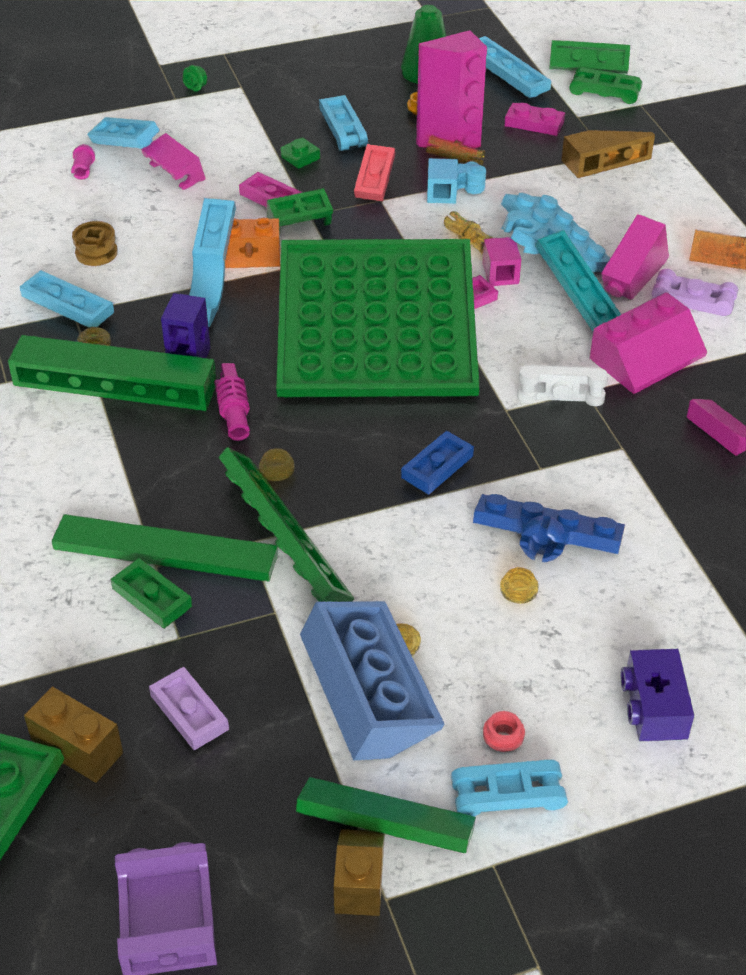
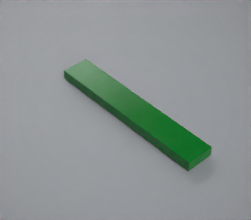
[52,514,278,582]

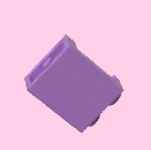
[115,842,217,975]

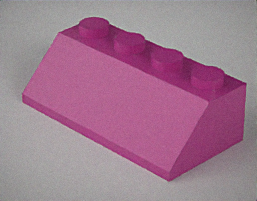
[416,30,487,154]

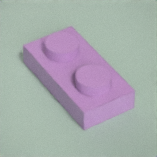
[149,667,229,750]

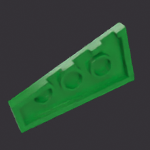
[0,733,65,860]

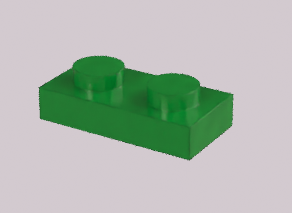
[110,558,193,629]

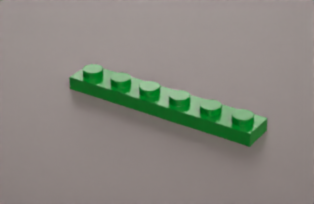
[218,447,355,602]

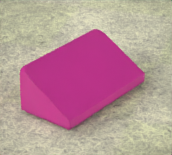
[687,399,746,456]

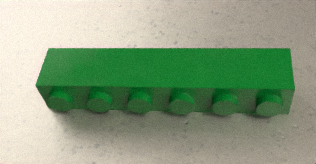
[8,335,216,411]

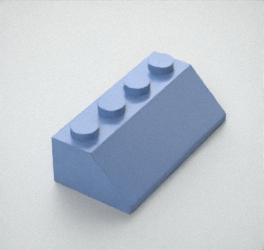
[300,601,445,761]

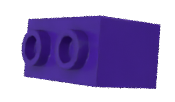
[161,293,211,358]
[620,648,695,742]

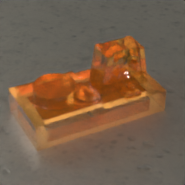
[689,229,746,270]

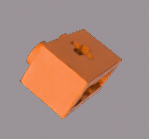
[225,217,280,268]

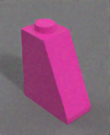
[601,214,669,300]

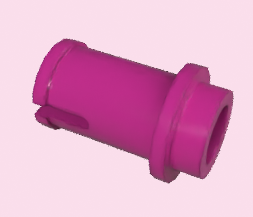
[71,144,95,180]

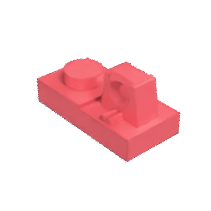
[354,144,395,202]

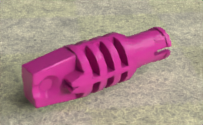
[214,363,250,441]

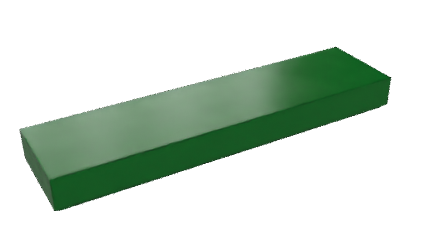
[296,777,476,853]

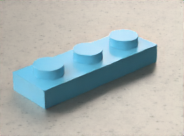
[87,117,160,149]
[19,270,114,330]

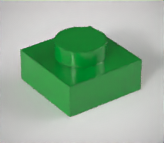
[281,137,320,169]

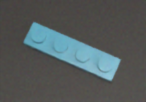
[479,36,551,98]

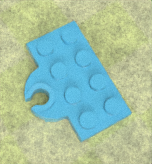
[501,193,610,272]

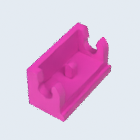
[141,133,206,190]

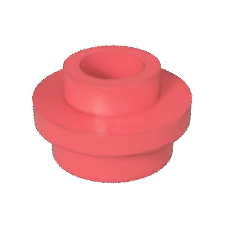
[483,711,525,752]

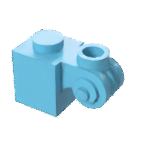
[427,158,486,204]

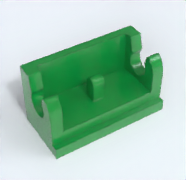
[267,188,333,230]

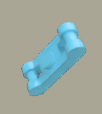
[451,760,568,816]

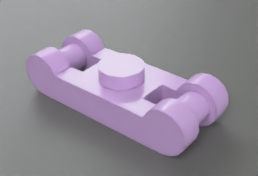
[651,269,738,316]

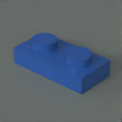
[401,430,474,495]

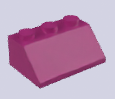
[589,292,707,394]

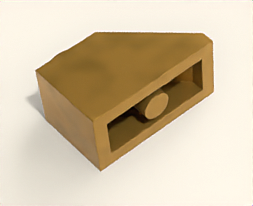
[334,829,385,916]

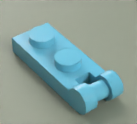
[319,95,368,151]

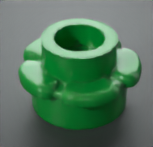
[183,65,207,92]

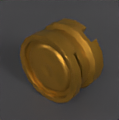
[72,221,118,266]

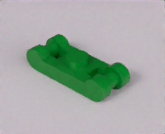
[569,68,643,104]

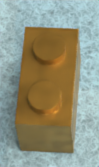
[24,687,123,783]

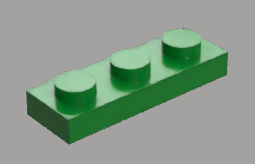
[549,40,631,74]

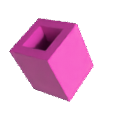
[482,237,522,286]

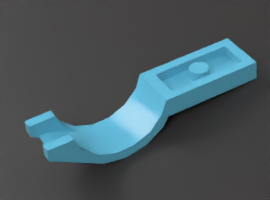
[189,198,236,327]

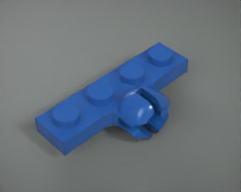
[473,494,625,562]

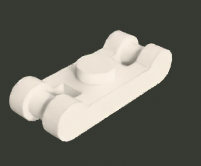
[517,365,608,406]

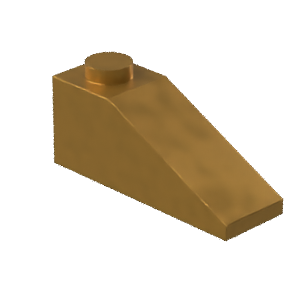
[561,130,655,178]

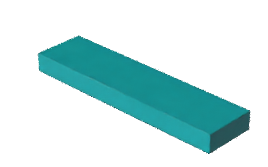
[535,230,621,332]

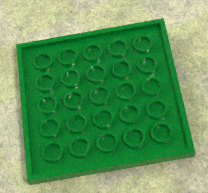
[276,239,480,397]

